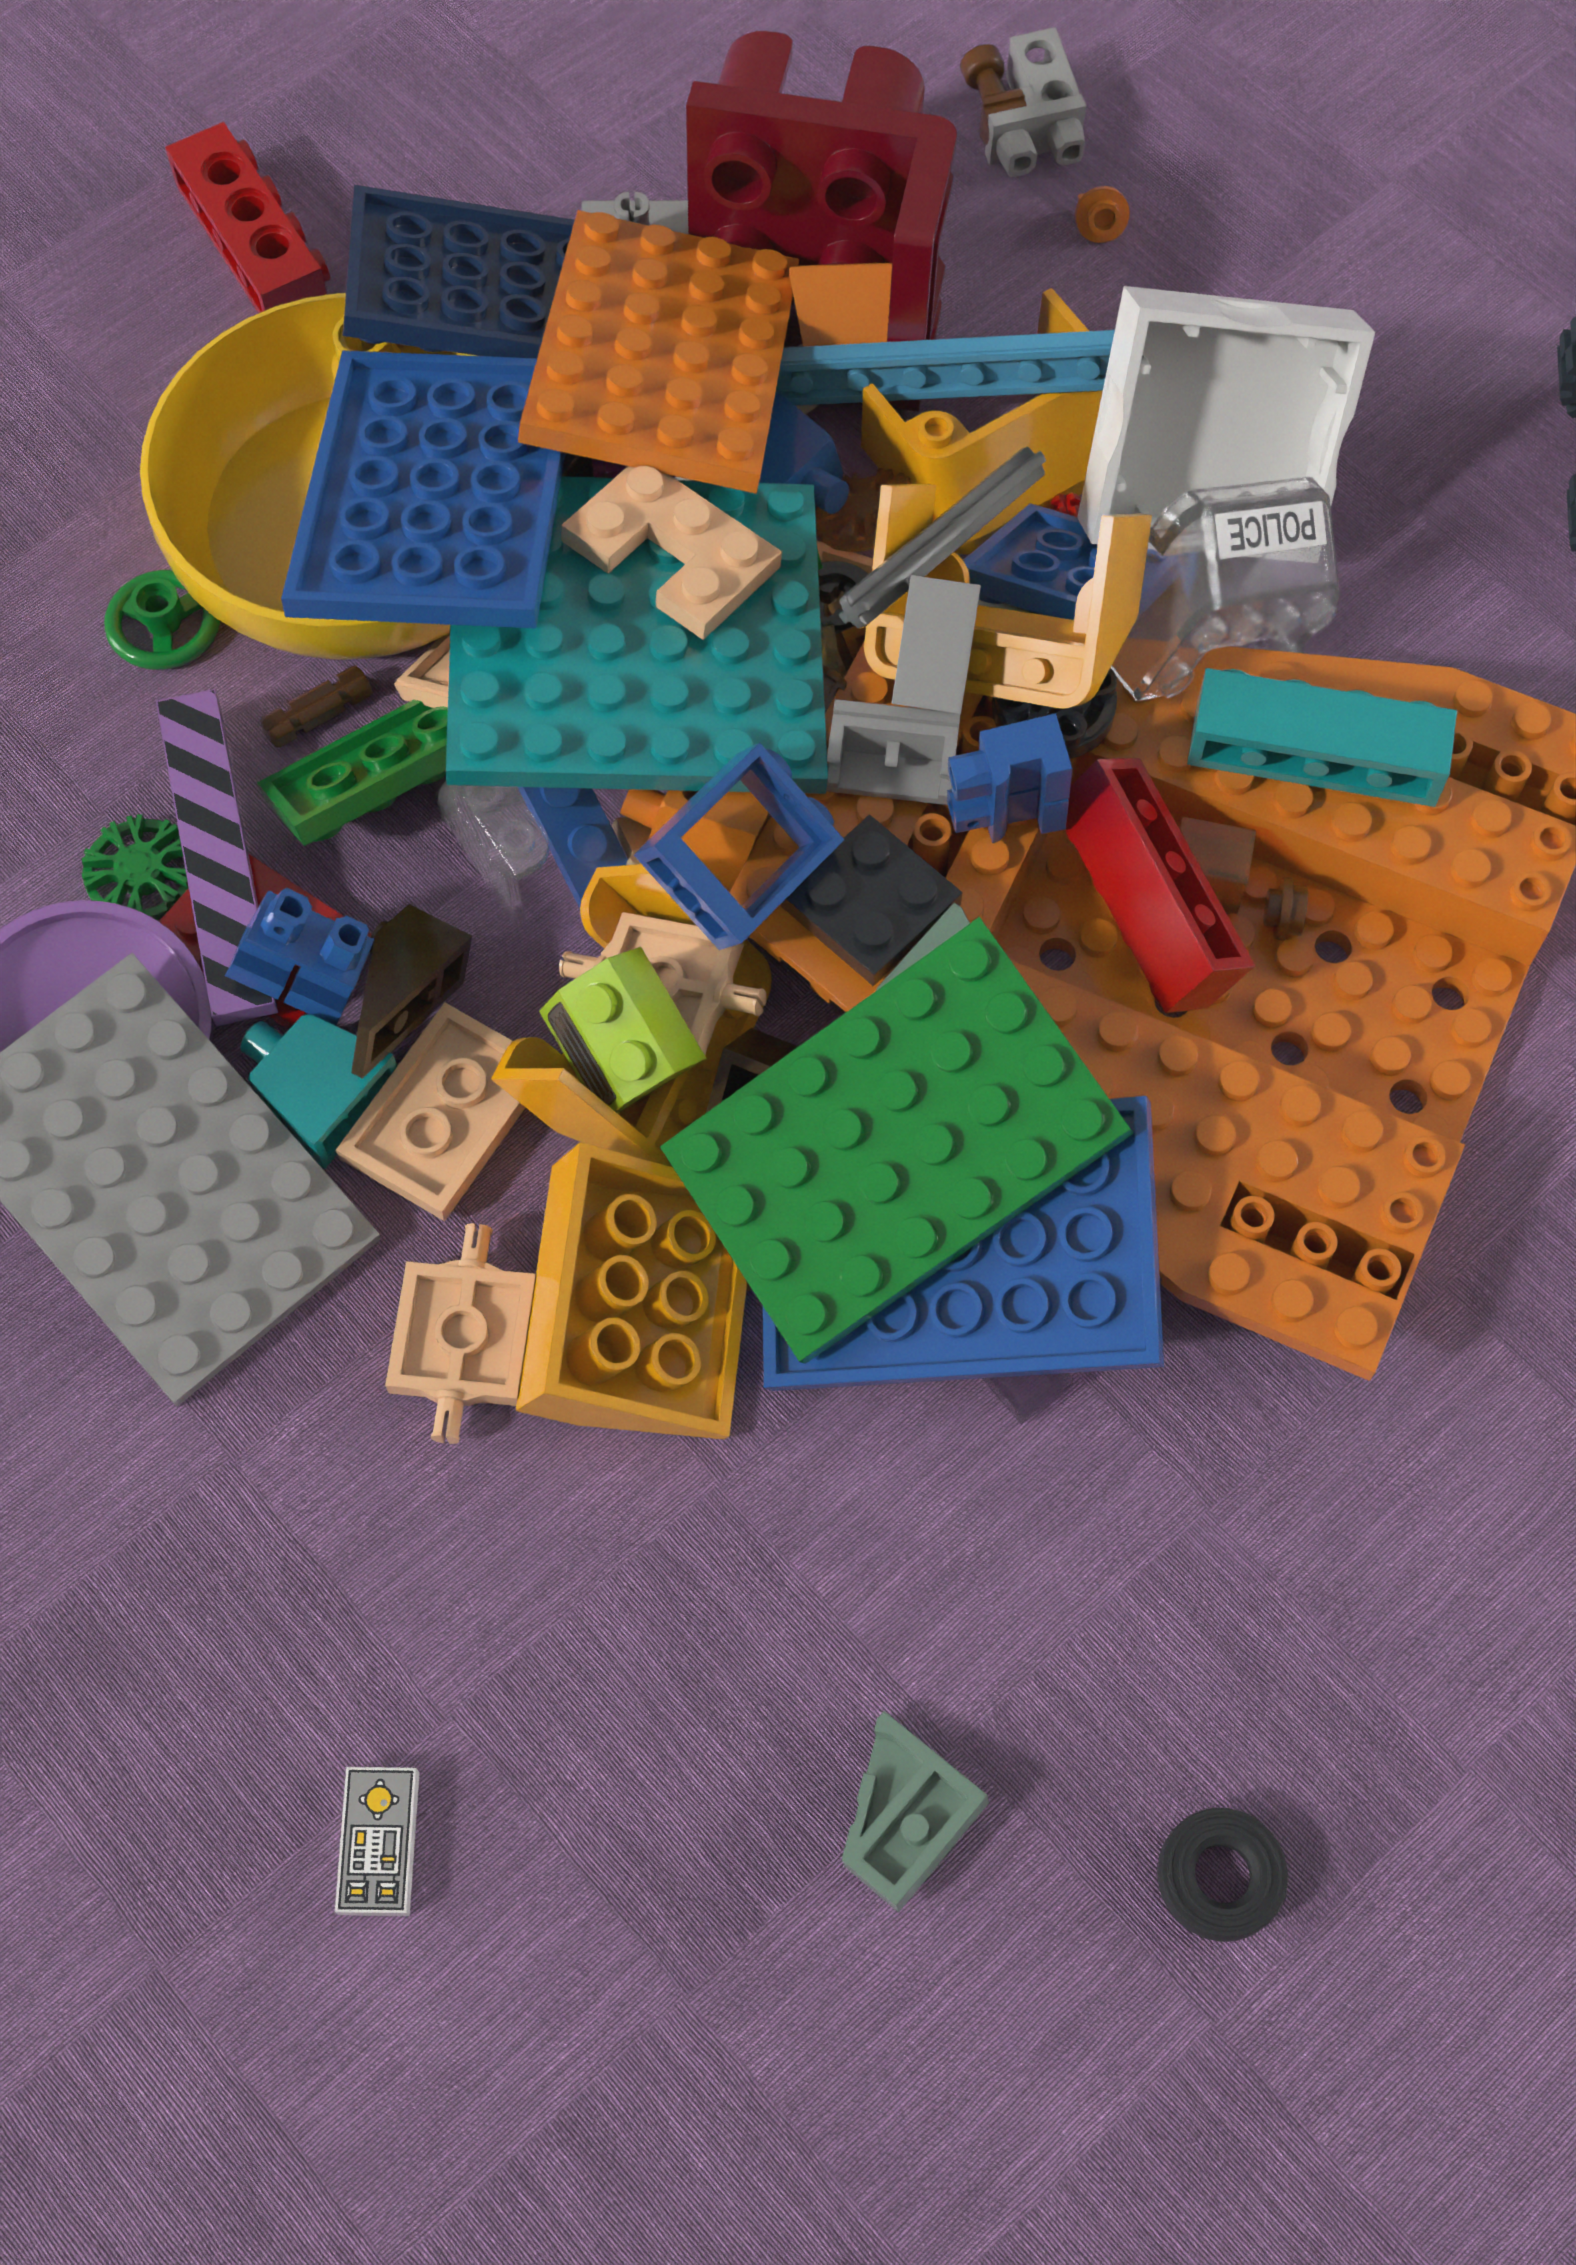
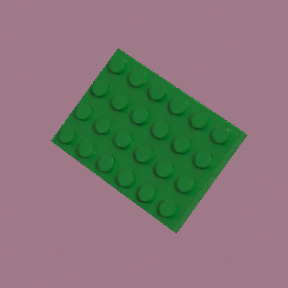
[660,917,1134,1364]

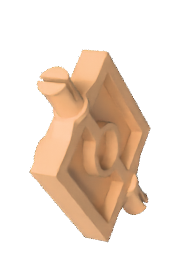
[559,912,766,1055]
[385,1223,536,1444]

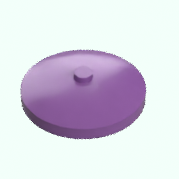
[0,900,214,1052]

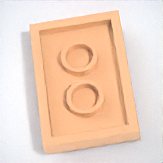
[336,1002,526,1221]

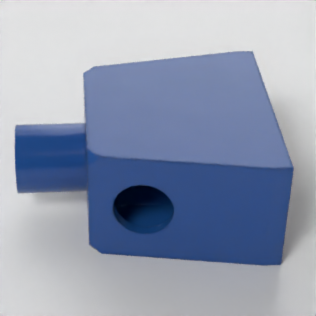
[759,393,849,514]

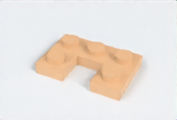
[561,466,782,640]

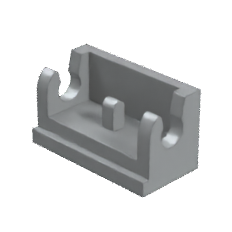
[892,575,981,714]
[826,699,960,805]

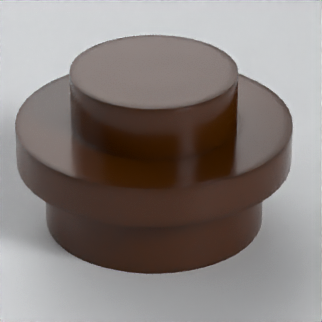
[1263,877,1308,940]

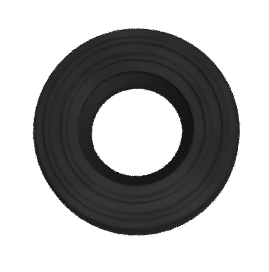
[1157,1808,1288,1942]

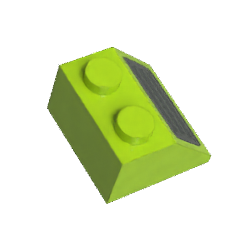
[539,947,707,1113]

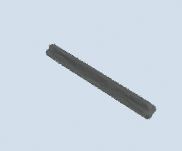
[839,447,1046,629]

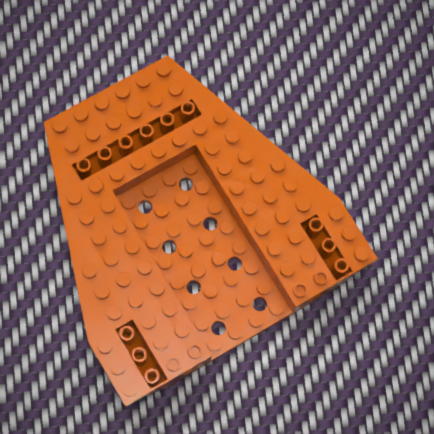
[729,637,1576,1381]

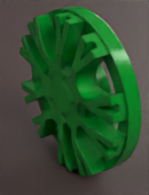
[81,814,189,920]

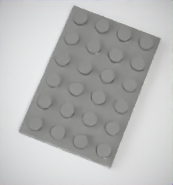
[0,953,380,1407]

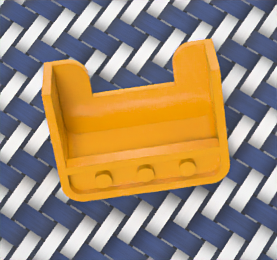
[491,864,772,1167]

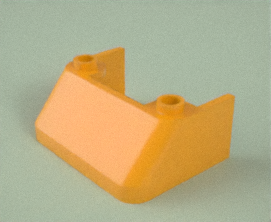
[861,288,1103,555]
[864,484,1152,709]

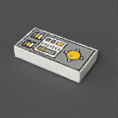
[335,1767,419,1916]

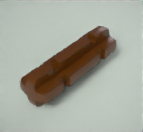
[260,666,372,748]

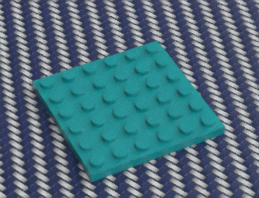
[446,476,828,794]

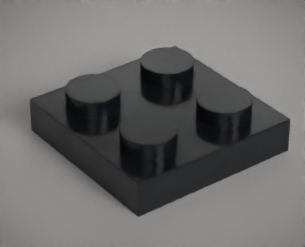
[781,814,963,986]

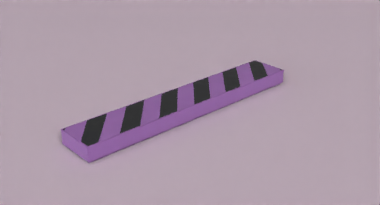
[156,689,278,1026]

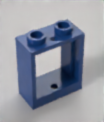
[634,742,845,950]

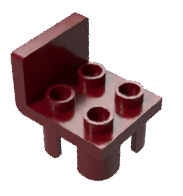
[686,31,957,412]

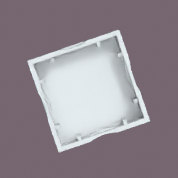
[1077,286,1375,564]

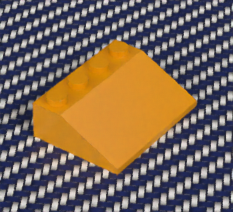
[516,1142,747,1439]

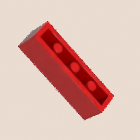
[1065,758,1256,1013]

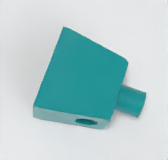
[240,1014,397,1169]

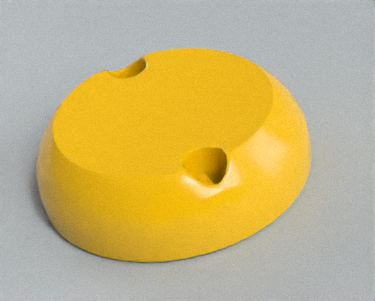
[140,293,476,660]

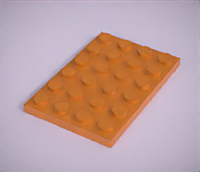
[518,210,799,494]

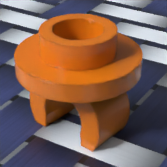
[1075,186,1130,243]

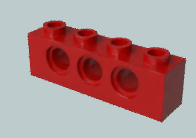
[165,121,331,313]

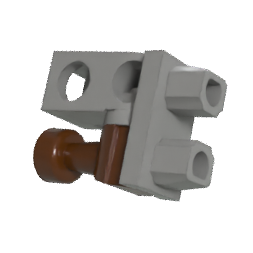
[960,27,1086,177]

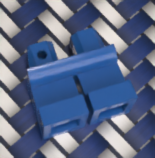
[947,713,1072,844]
[225,888,374,1026]

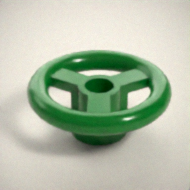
[104,569,220,670]

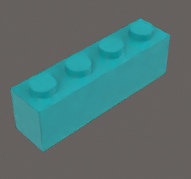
[1187,668,1457,807]

